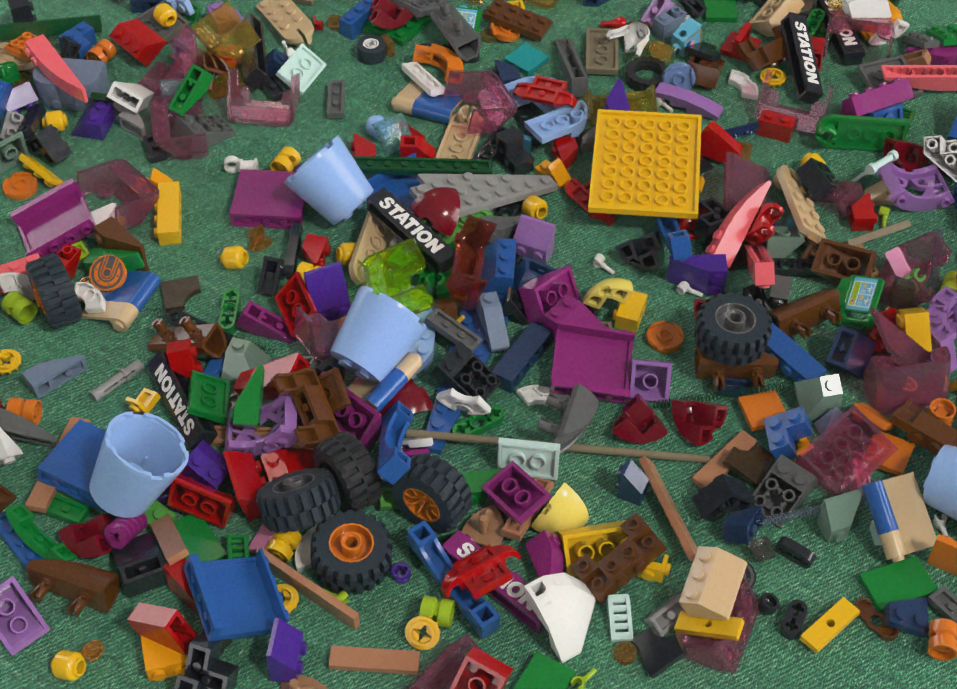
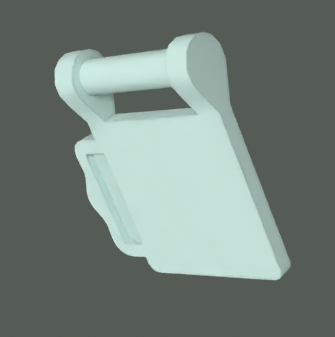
[847,150,899,185]

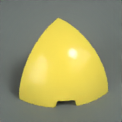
[582,278,633,309]
[530,482,589,536]

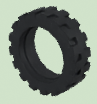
[625,56,668,94]

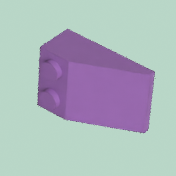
[0,576,51,656]

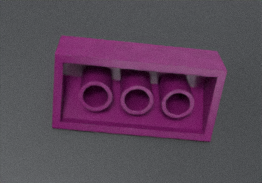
[840,77,914,116]
[320,371,381,449]

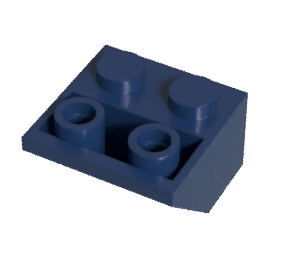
[514,256,557,297]
[825,325,877,379]

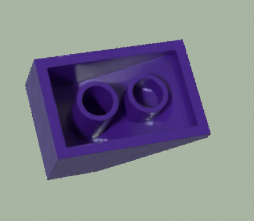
[667,254,728,296]
[304,261,351,325]

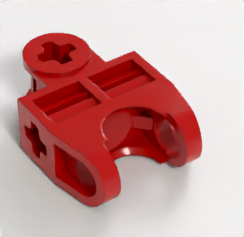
[744,202,784,246]

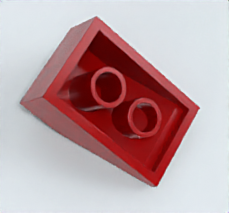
[260,449,315,482]
[450,646,513,689]

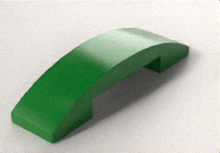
[5,503,79,561]

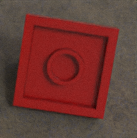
[720,22,762,63]

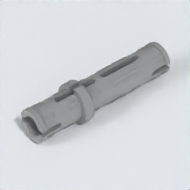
[89,359,144,402]

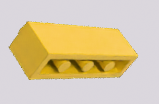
[154,181,182,246]

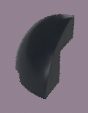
[615,231,665,270]

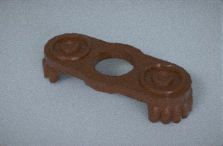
[855,597,900,641]

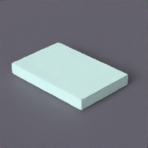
[275,43,327,96]
[497,437,560,480]

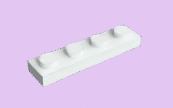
[401,62,446,97]

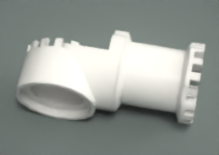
[224,156,259,173]

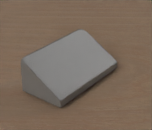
[643,594,685,637]

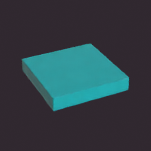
[504,43,549,76]

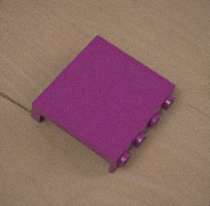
[230,169,305,229]
[10,178,96,258]
[549,321,636,405]

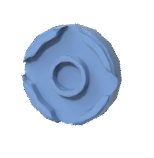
[662,62,696,90]

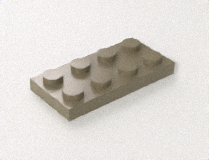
[585,28,619,75]

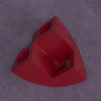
[369,0,413,29]
[883,137,929,172]
[409,187,460,237]
[380,378,433,420]
[612,393,668,443]
[672,399,728,446]
[58,513,117,558]

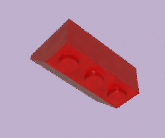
[109,18,167,67]
[274,271,320,342]
[223,450,267,522]
[167,475,237,529]

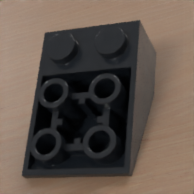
[429,341,503,401]
[112,532,168,598]

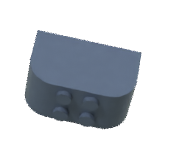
[33,58,111,112]

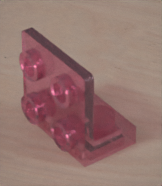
[813,180,864,219]

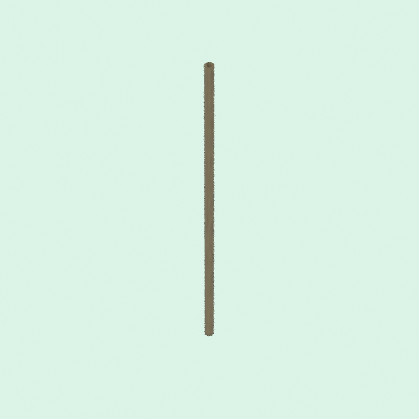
[407,429,710,463]

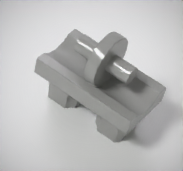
[0,110,24,140]

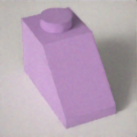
[641,0,677,27]

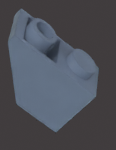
[652,5,687,41]

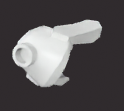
[606,22,650,57]

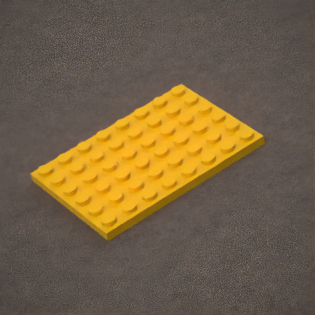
[588,109,702,219]

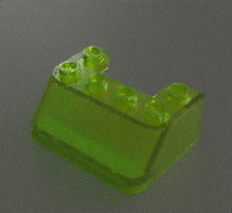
[363,238,435,314]

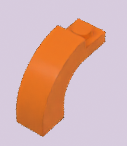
[413,43,464,84]

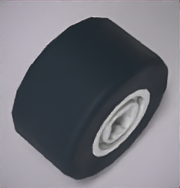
[356,35,386,65]

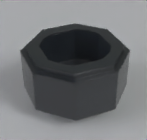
[757,592,780,615]

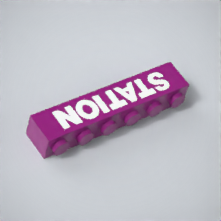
[442,530,545,635]

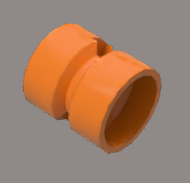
[85,39,117,64]
[6,397,42,425]
[928,398,956,426]
[928,618,957,661]

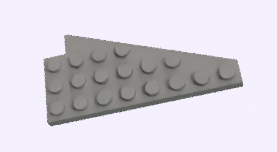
[409,172,558,218]

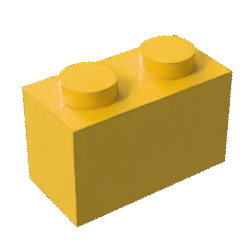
[612,291,648,333]

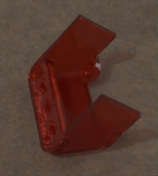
[446,215,497,311]

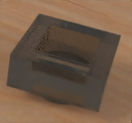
[746,536,776,563]

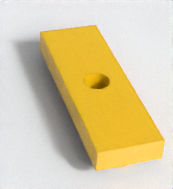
[19,153,64,187]
[800,597,860,654]
[674,611,744,641]

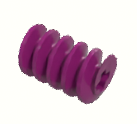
[104,513,148,549]

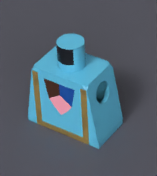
[668,17,702,57]

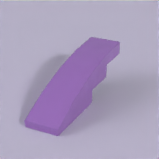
[654,82,724,120]

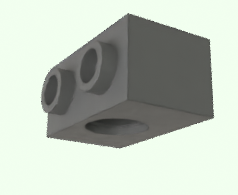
[768,275,792,307]

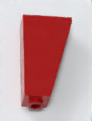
[233,353,311,399]

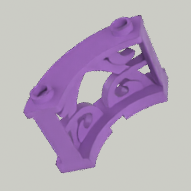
[876,161,955,212]
[927,286,957,375]
[223,395,297,458]

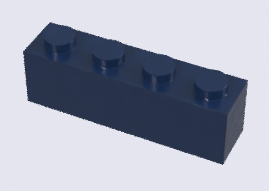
[491,322,552,394]

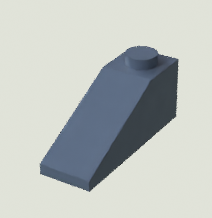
[476,291,510,352]
[21,355,88,399]

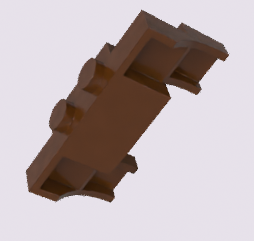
[736,24,789,73]
[272,368,341,448]
[890,398,957,455]
[570,512,667,604]

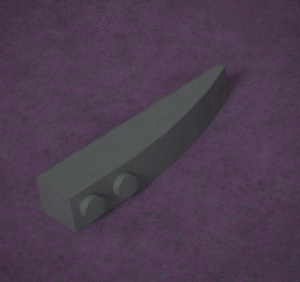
[555,38,588,98]
[0,408,58,448]

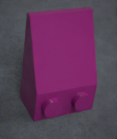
[518,265,580,323]
[543,294,605,338]
[482,461,552,525]

